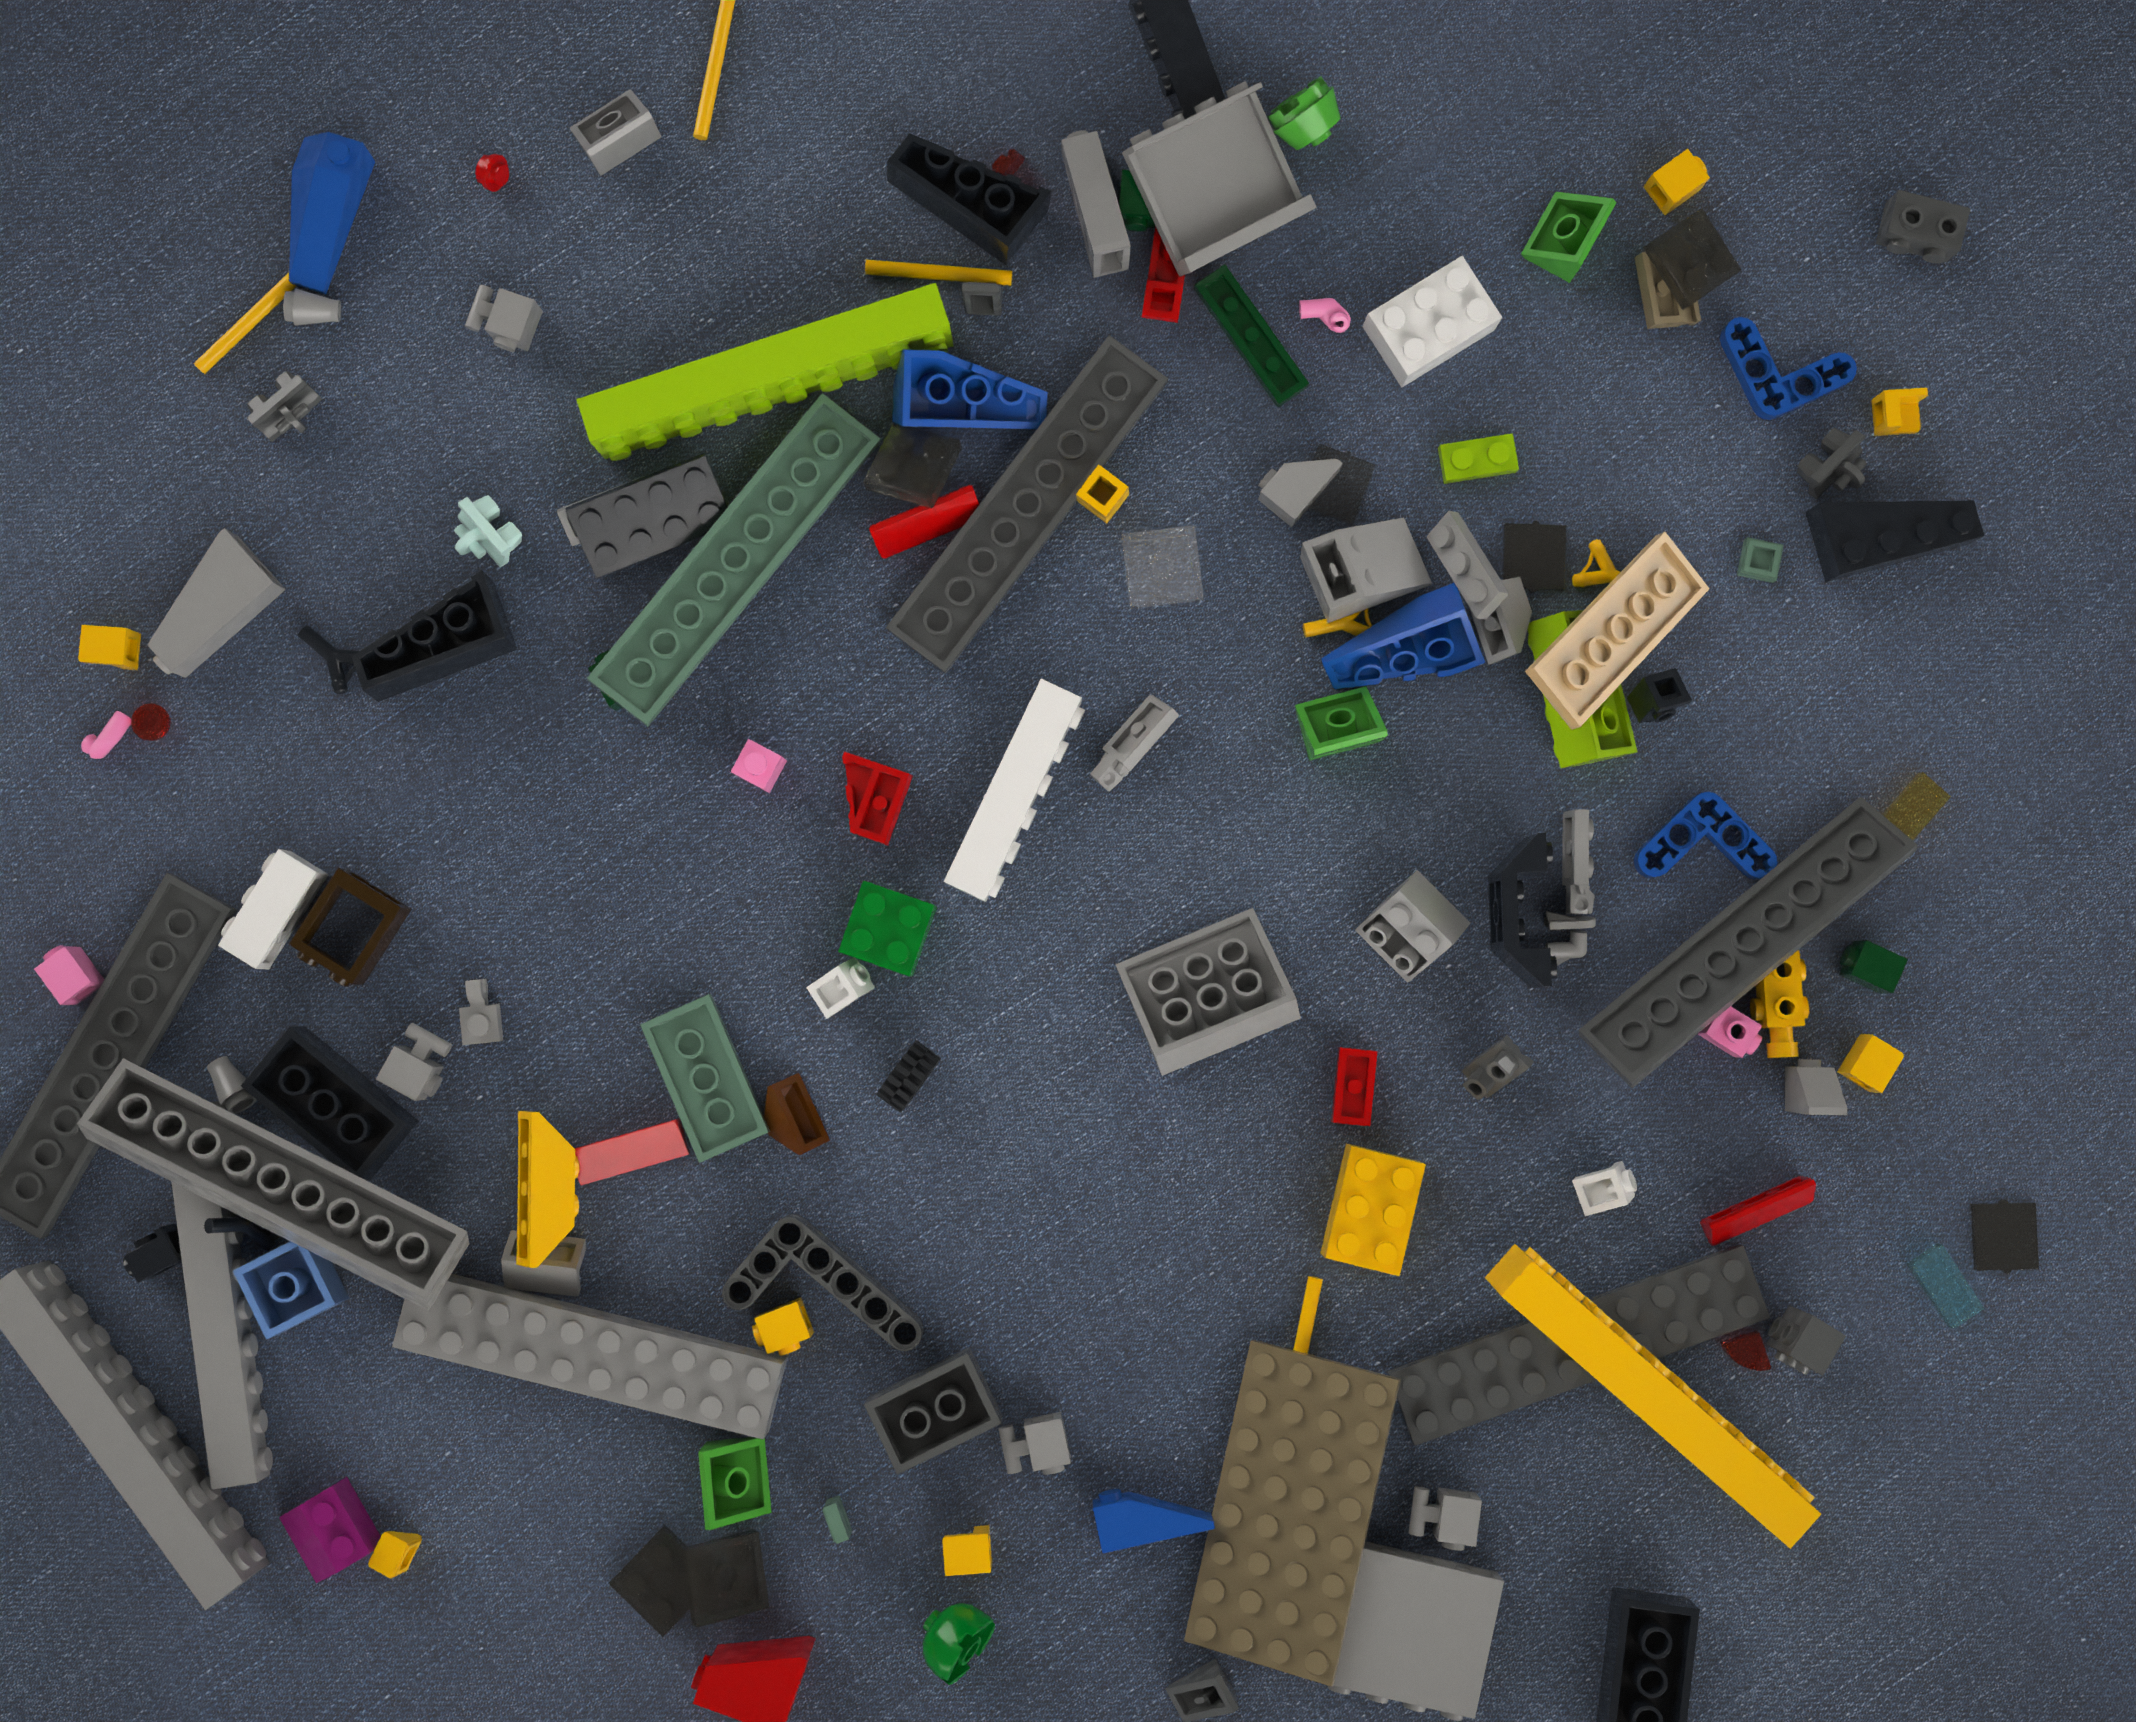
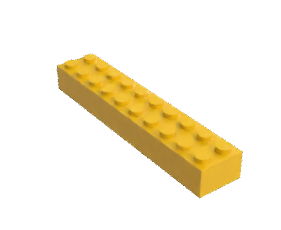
[1485,1244,1821,1549]

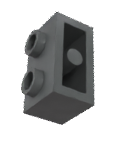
[1875,190,1971,263]
[1766,1305,1846,1376]

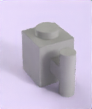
[465,284,543,352]
[376,1022,452,1101]
[998,1412,1071,1475]
[1409,1486,1482,1551]

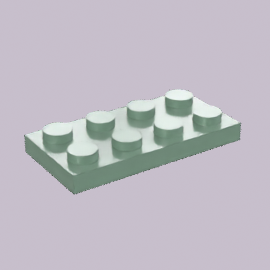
[640,994,770,1163]

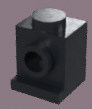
[1627,668,1692,723]
[123,1224,182,1283]

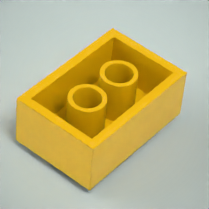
[1320,1143,1426,1276]

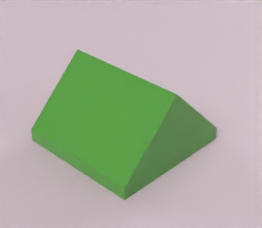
[1521,192,1616,283]
[1295,686,1388,761]
[698,1437,772,1530]

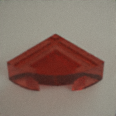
[992,149,1025,176]
[1720,1331,1772,1371]

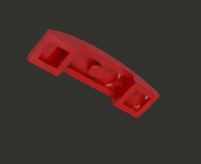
[1141,226,1185,323]

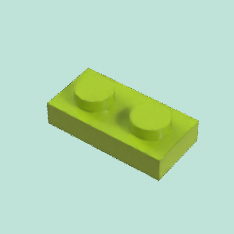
[1438,433,1519,484]

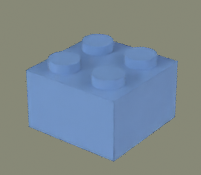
[233,1241,349,1340]

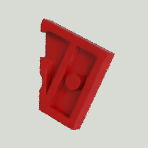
[842,752,913,846]

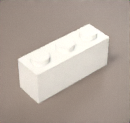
[218,849,329,970]

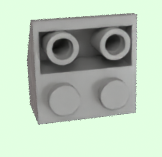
[1355,870,1470,983]

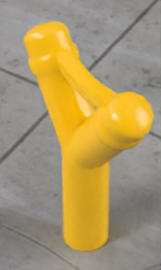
[1572,539,1620,587]
[1303,609,1372,638]

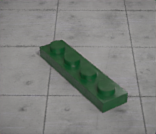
[1194,264,1309,408]

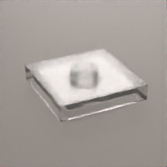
[1121,525,1204,609]

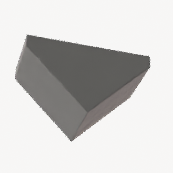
[1165,1658,1239,1722]

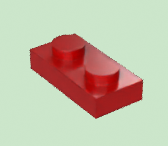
[1331,1047,1378,1126]

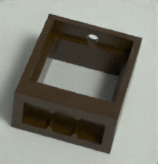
[289,868,412,987]

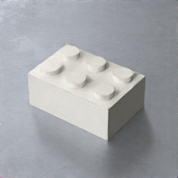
[1362,256,1502,388]

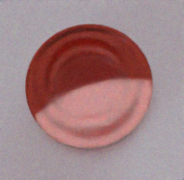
[131,703,171,741]

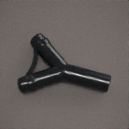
[298,625,361,694]
[204,1217,275,1250]

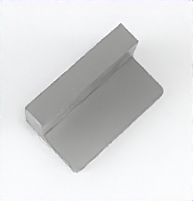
[501,1230,586,1296]

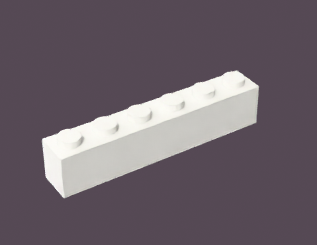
[944,679,1085,902]

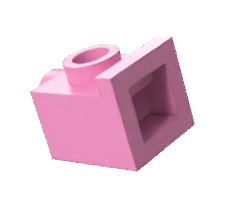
[1698,1006,1762,1058]

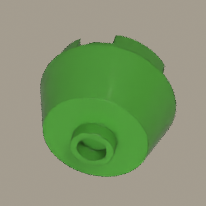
[1267,76,1341,150]

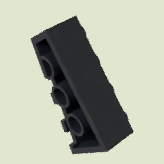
[1128,0,1225,119]

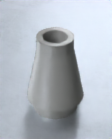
[283,288,341,326]
[207,1056,257,1114]

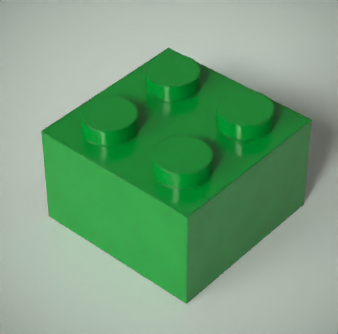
[838,880,937,977]

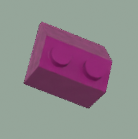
[279,1477,381,1583]

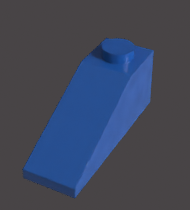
[1093,1489,1215,1553]

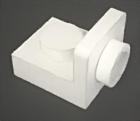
[806,957,874,1019]
[1572,1161,1637,1216]

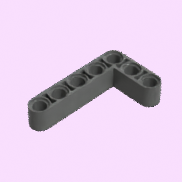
[722,1214,924,1351]

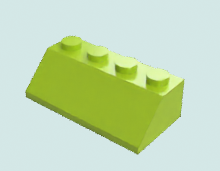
[1527,610,1638,769]

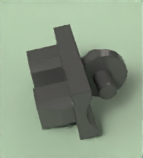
[247,371,323,442]
[1797,427,1867,499]
[1461,1035,1534,1100]

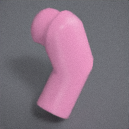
[1299,298,1351,333]
[81,711,133,759]

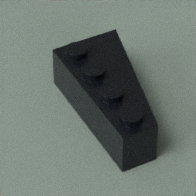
[887,133,1052,265]
[1805,500,1984,583]
[351,570,517,702]

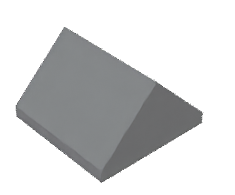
[569,89,662,176]

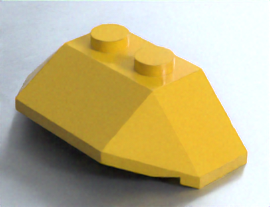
[516,1111,579,1268]

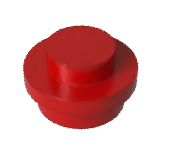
[475,154,509,192]

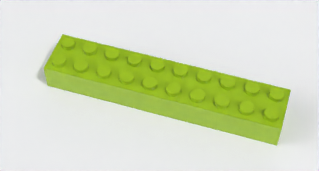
[576,283,954,461]

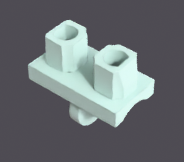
[454,495,522,568]

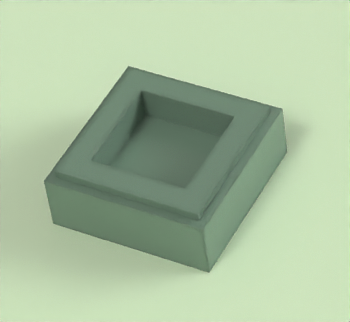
[1737,537,1784,583]
[822,1495,852,1544]

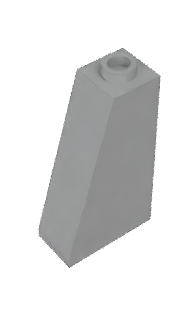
[1061,130,1131,278]
[147,528,286,678]

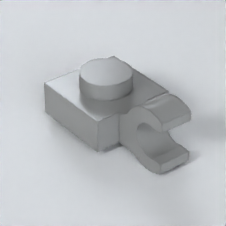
[459,979,503,1045]

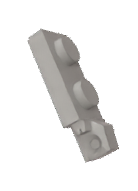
[1090,695,1179,791]
[1562,809,1595,914]

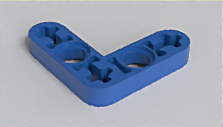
[1720,317,1857,420]
[1634,792,1778,880]

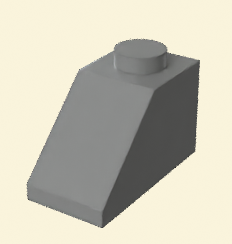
[1258,459,1343,527]
[1469,577,1532,665]
[1785,1059,1847,1115]

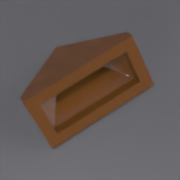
[764,1073,830,1155]

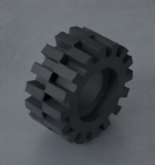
[876,1040,941,1113]

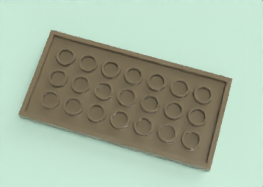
[1184,1339,1401,1687]

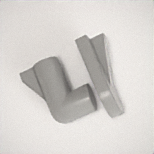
[1544,911,1596,966]

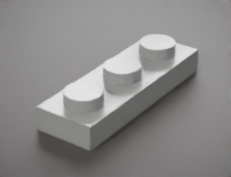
[1427,511,1509,619]

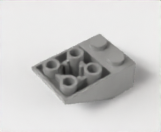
[1300,517,1432,623]

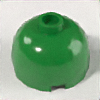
[923,1603,995,1685]

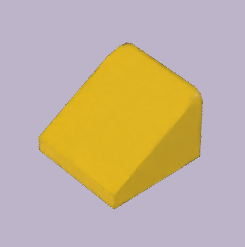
[368,1531,422,1579]

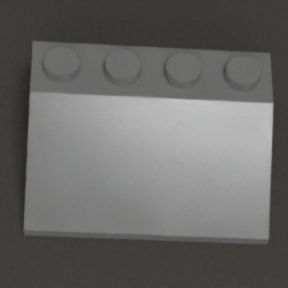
[1115,908,1301,1076]

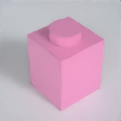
[731,739,787,794]
[34,945,105,1005]

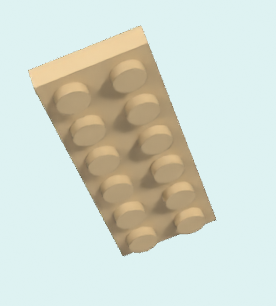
[1525,532,1710,730]

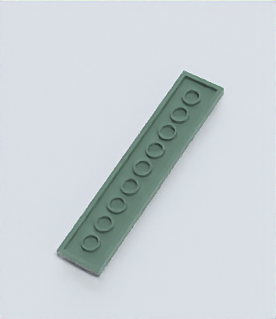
[587,393,881,727]

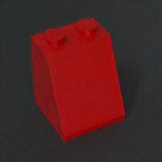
[691,1636,816,1722]

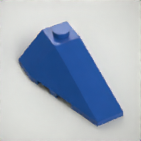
[289,132,375,295]
[892,349,1048,429]
[1321,583,1486,689]

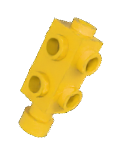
[1750,950,1809,1058]

